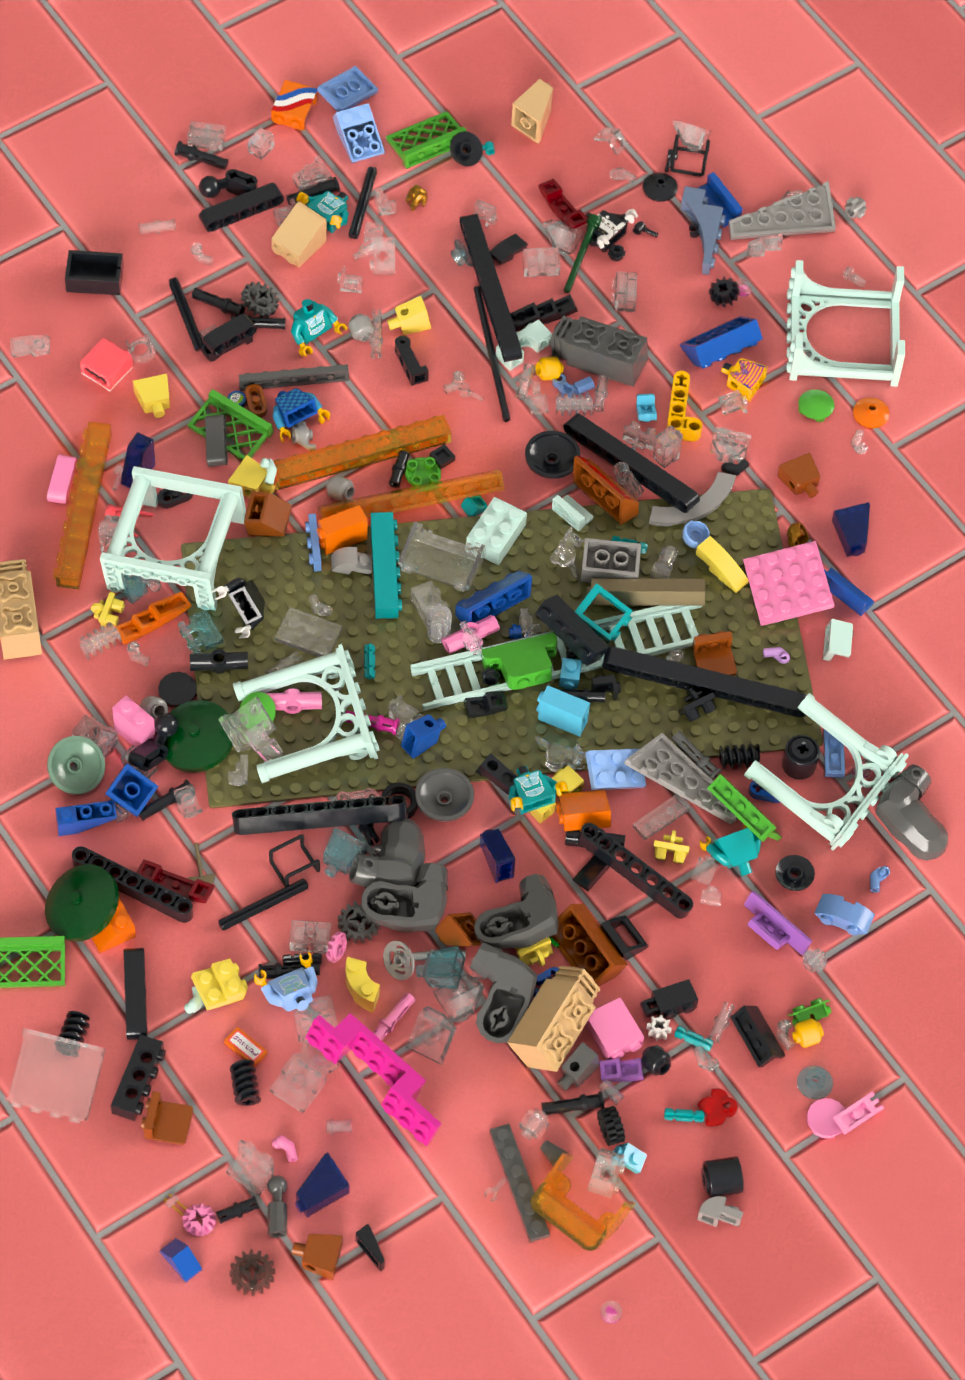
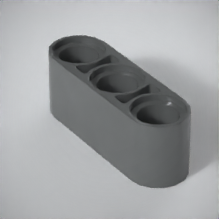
[205,414,228,467]

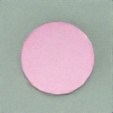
[807,1098,845,1139]

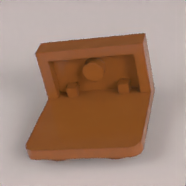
[692,631,737,676]
[141,1091,193,1145]

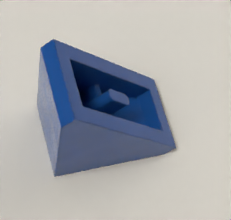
[160,1238,202,1283]

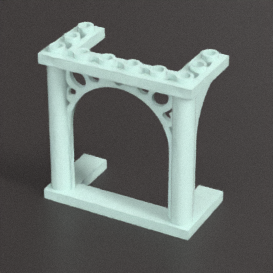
[786,260,905,387]
[100,466,246,611]

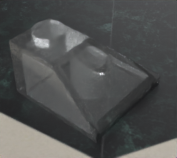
[672,120,711,153]
[543,219,585,256]
[433,974,484,1023]
[406,1006,457,1065]

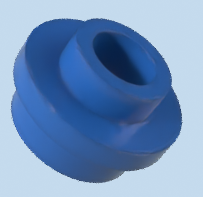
[509,624,522,640]

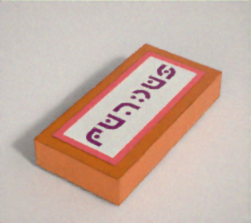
[224,1027,268,1067]

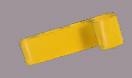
[666,371,703,442]

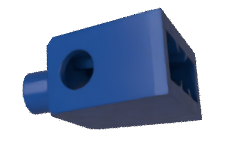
[401,715,446,759]

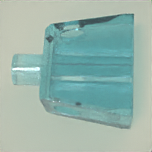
[323,828,367,877]
[415,946,465,989]

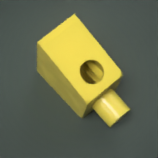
[387,296,431,335]
[133,374,170,418]
[228,455,276,498]

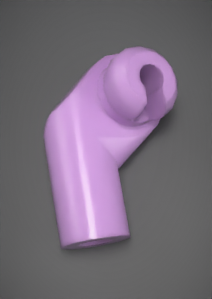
[763,647,790,664]

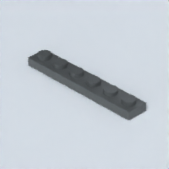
[239,364,349,391]
[489,1124,550,1243]

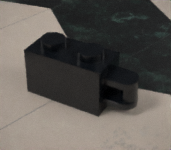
[640,979,698,1020]

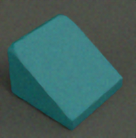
[461,495,488,517]

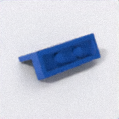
[698,172,743,227]
[824,568,874,616]

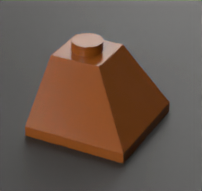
[435,912,482,946]

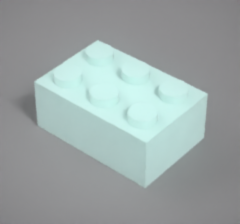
[466,497,527,566]

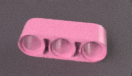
[47,454,78,504]

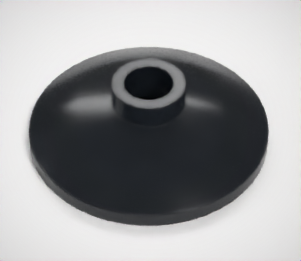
[450,131,483,166]
[643,173,678,202]
[775,855,815,891]

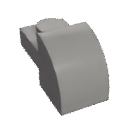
[331,547,372,575]
[697,1196,744,1227]

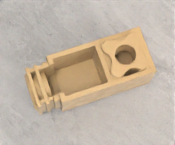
[0,559,42,660]
[507,966,601,1072]

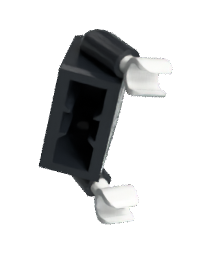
[585,209,638,253]
[212,578,265,639]

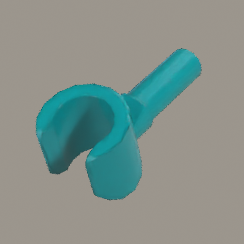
[482,141,495,155]

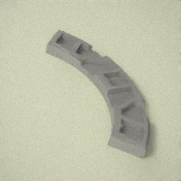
[649,472,736,526]

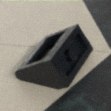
[601,915,649,961]

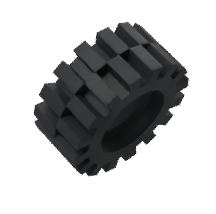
[597,1106,625,1146]

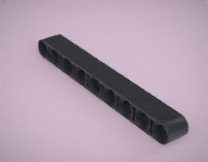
[563,413,700,513]
[232,795,408,835]

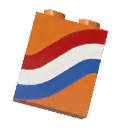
[271,80,318,130]

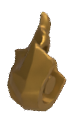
[405,185,428,211]
[787,522,809,547]

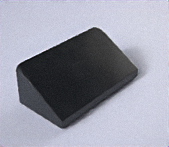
[573,855,610,891]

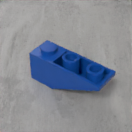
[55,800,117,836]

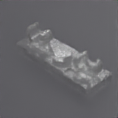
[633,794,691,840]

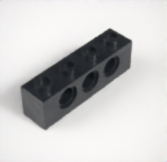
[111,1034,166,1121]

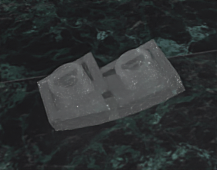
[746,234,783,257]
[10,335,50,357]
[243,723,285,762]

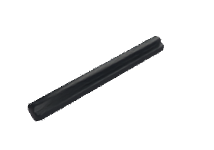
[349,166,377,239]
[169,277,204,351]
[218,879,308,930]

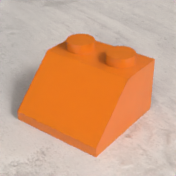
[92,898,136,953]

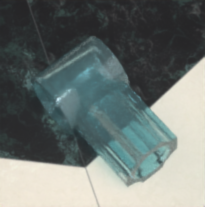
[123,575,148,604]

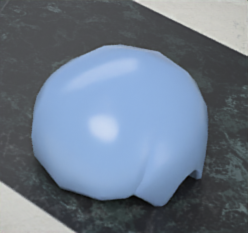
[682,520,710,548]

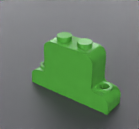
[481,632,557,690]

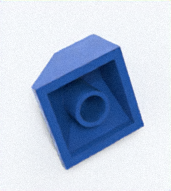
[105,764,159,817]

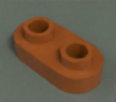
[245,384,267,418]

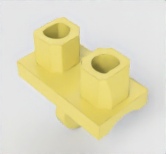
[91,592,125,631]
[653,830,689,864]
[516,937,553,966]

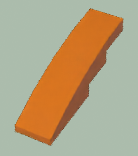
[114,591,191,645]

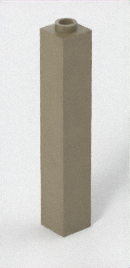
[587,578,705,606]

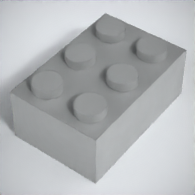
[581,538,641,583]

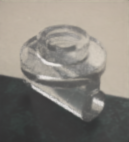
[700,886,722,906]

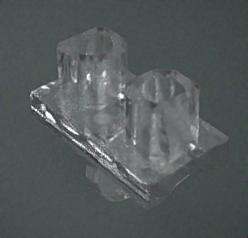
[622,421,656,451]

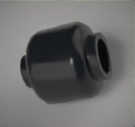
[641,1045,671,1076]

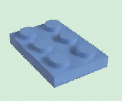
[317,66,378,112]

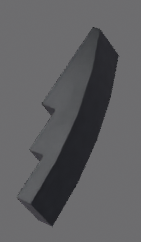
[510,294,578,331]

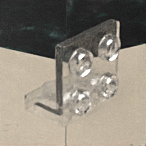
[218,697,276,752]
[226,1139,274,1196]

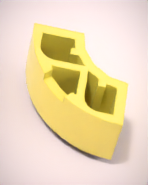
[346,957,380,1013]

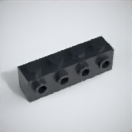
[535,594,609,666]

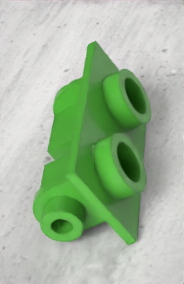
[788,998,831,1027]

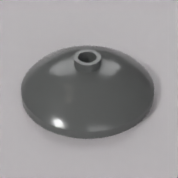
[415,768,474,822]

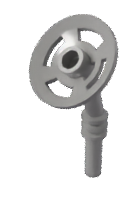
[383,941,466,980]

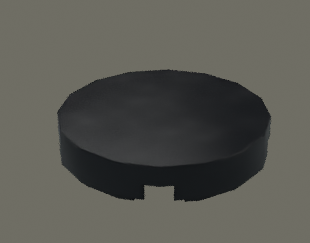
[158,672,197,708]

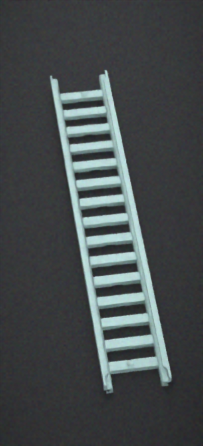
[410,605,703,711]

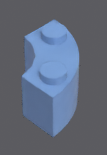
[814,894,875,936]

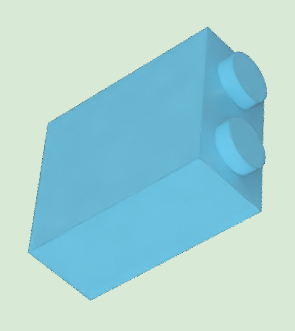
[536,685,590,737]

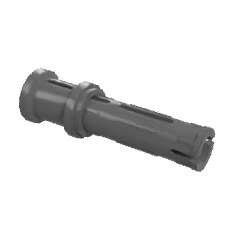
[672,731,722,780]

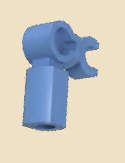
[552,374,595,402]

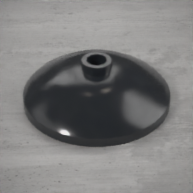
[525,431,580,479]

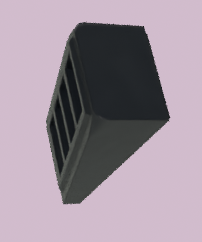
[355,1224,385,1271]

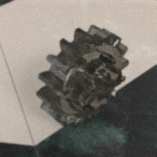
[229,1249,275,1296]

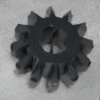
[709,276,740,308]

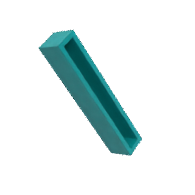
[370,512,402,619]

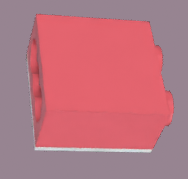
[80,338,133,391]

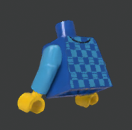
[272,388,330,443]

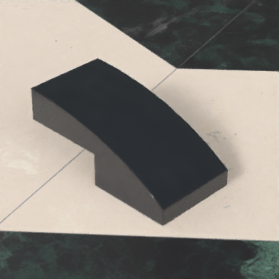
[490,234,528,265]
[464,691,508,718]

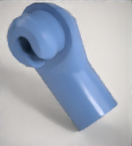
[870,866,890,893]

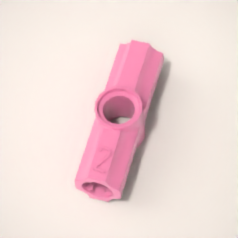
[442,615,500,654]
[266,689,322,714]

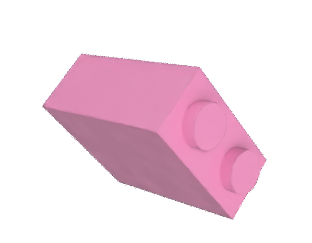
[112,696,156,748]
[585,997,644,1060]

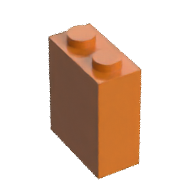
[317,505,368,555]
[555,790,611,831]

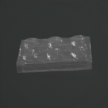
[275,607,342,657]

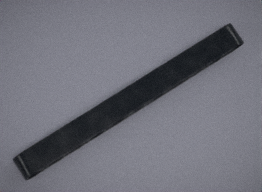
[459,214,523,362]
[602,647,807,717]

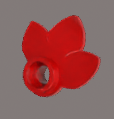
[697,1088,738,1126]

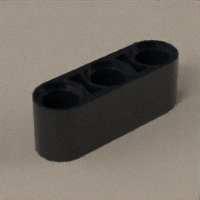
[203,314,257,355]

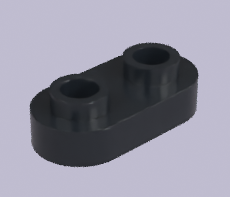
[158,489,193,508]

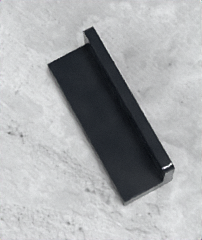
[730,1005,785,1067]

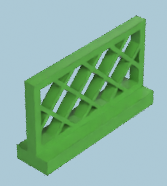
[386,111,467,169]
[188,389,274,460]
[707,774,782,842]
[0,936,66,988]

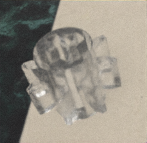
[803,948,827,973]

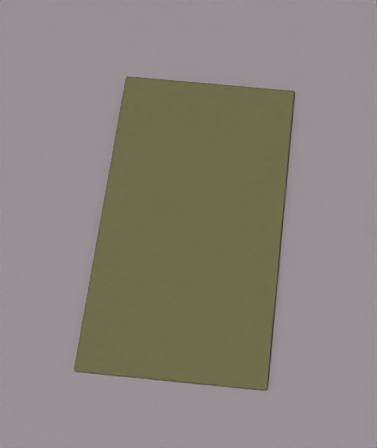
[181,489,823,808]

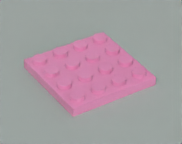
[743,541,834,626]

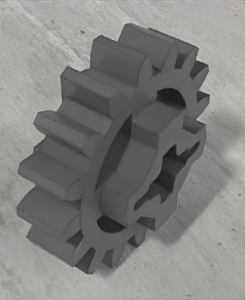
[240,281,279,317]
[338,901,381,943]

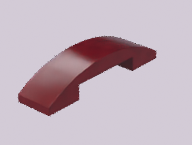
[538,179,587,229]
[136,859,215,903]

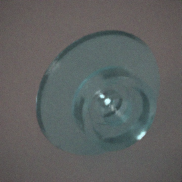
[451,239,473,267]
[797,1066,833,1099]

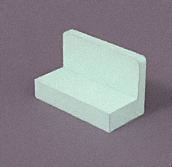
[552,495,593,532]
[823,619,853,661]

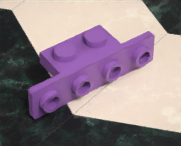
[744,891,812,955]

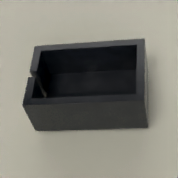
[65,250,124,295]

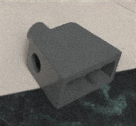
[557,1042,600,1091]

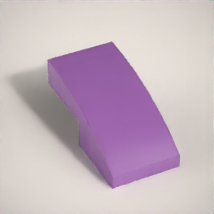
[599,1058,644,1082]

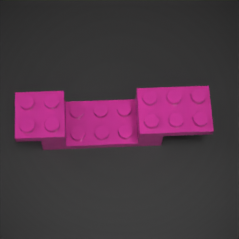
[305,1013,442,1146]

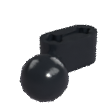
[198,169,257,198]
[128,713,179,771]

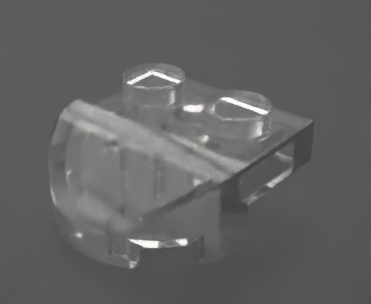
[710,427,752,463]

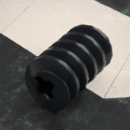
[719,744,760,770]
[55,1011,90,1057]
[230,1059,261,1106]

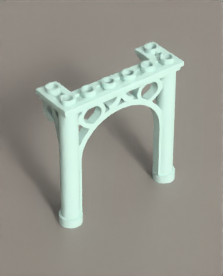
[233,644,380,784]
[744,693,909,851]

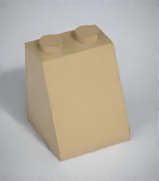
[511,79,553,144]
[271,201,326,267]

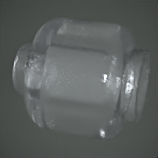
[519,1108,549,1140]

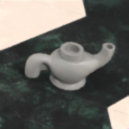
[292,421,316,451]

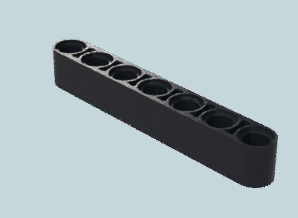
[577,823,693,919]
[72,846,193,923]

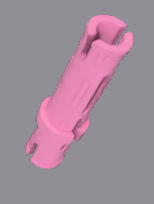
[372,993,416,1041]

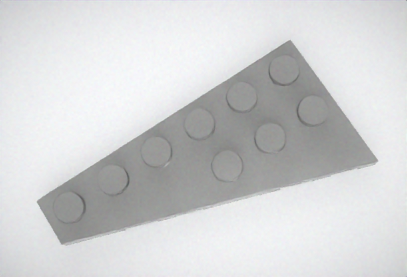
[728,181,836,240]
[624,733,738,824]

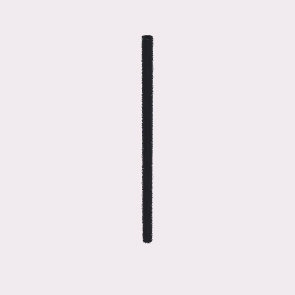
[473,286,510,422]

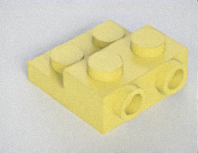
[191,958,248,1010]

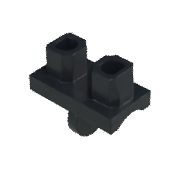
[679,688,716,723]

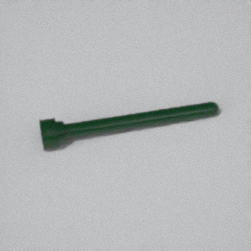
[564,214,602,293]

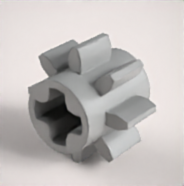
[845,197,867,219]

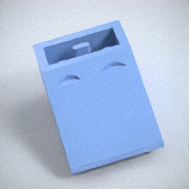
[332,103,385,163]

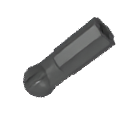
[267,1175,288,1238]

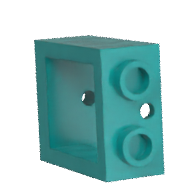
[575,583,633,643]

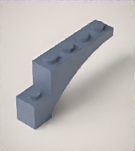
[681,186,726,275]

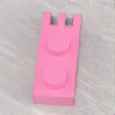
[833,1091,884,1135]

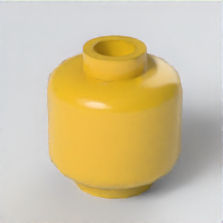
[535,357,564,380]
[792,1019,824,1048]

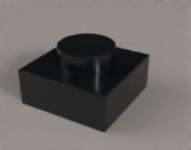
[430,444,456,469]

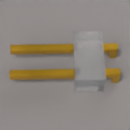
[164,1194,187,1216]

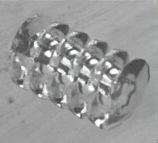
[555,393,593,416]
[427,604,452,644]
[79,622,122,660]

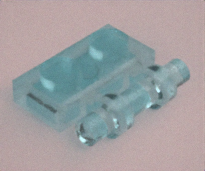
[178,610,224,654]

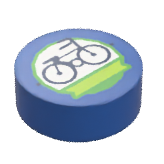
[228,391,246,407]

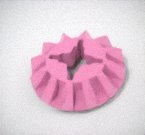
[326,931,347,963]
[183,1203,216,1236]

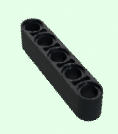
[199,183,284,232]
[124,948,147,1040]

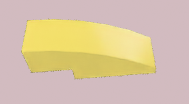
[696,536,749,593]

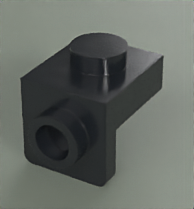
[591,675,621,701]

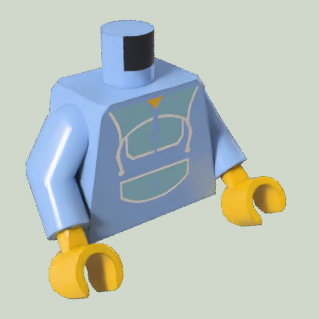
[254,952,318,1011]

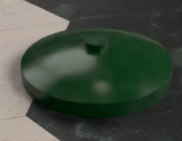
[164,700,235,772]
[45,864,119,942]

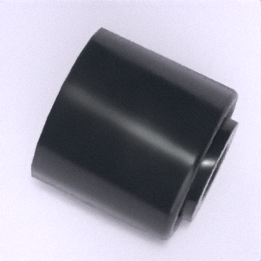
[782,735,820,780]
[701,1156,744,1198]

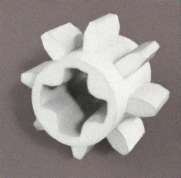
[646,1015,672,1042]

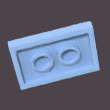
[585,749,646,790]

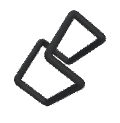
[670,135,710,177]
[269,834,320,887]

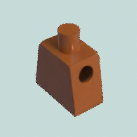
[777,452,820,498]
[292,1234,343,1280]

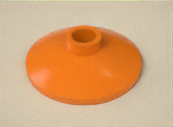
[853,397,889,429]

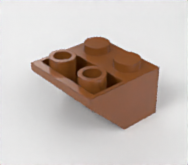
[244,492,292,537]

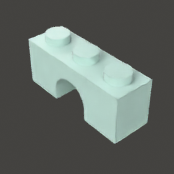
[496,320,552,371]

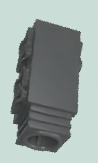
[550,315,648,387]

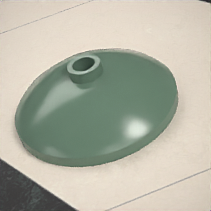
[47,736,105,795]

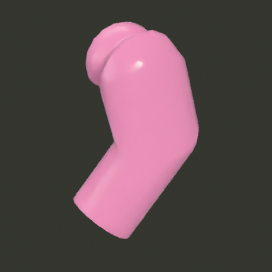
[272,1136,298,1162]

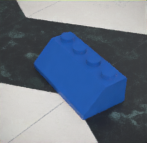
[680,316,763,368]
[455,570,532,626]

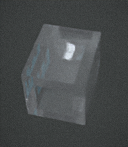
[247,127,275,160]

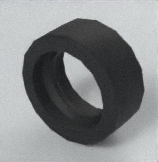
[381,783,417,819]

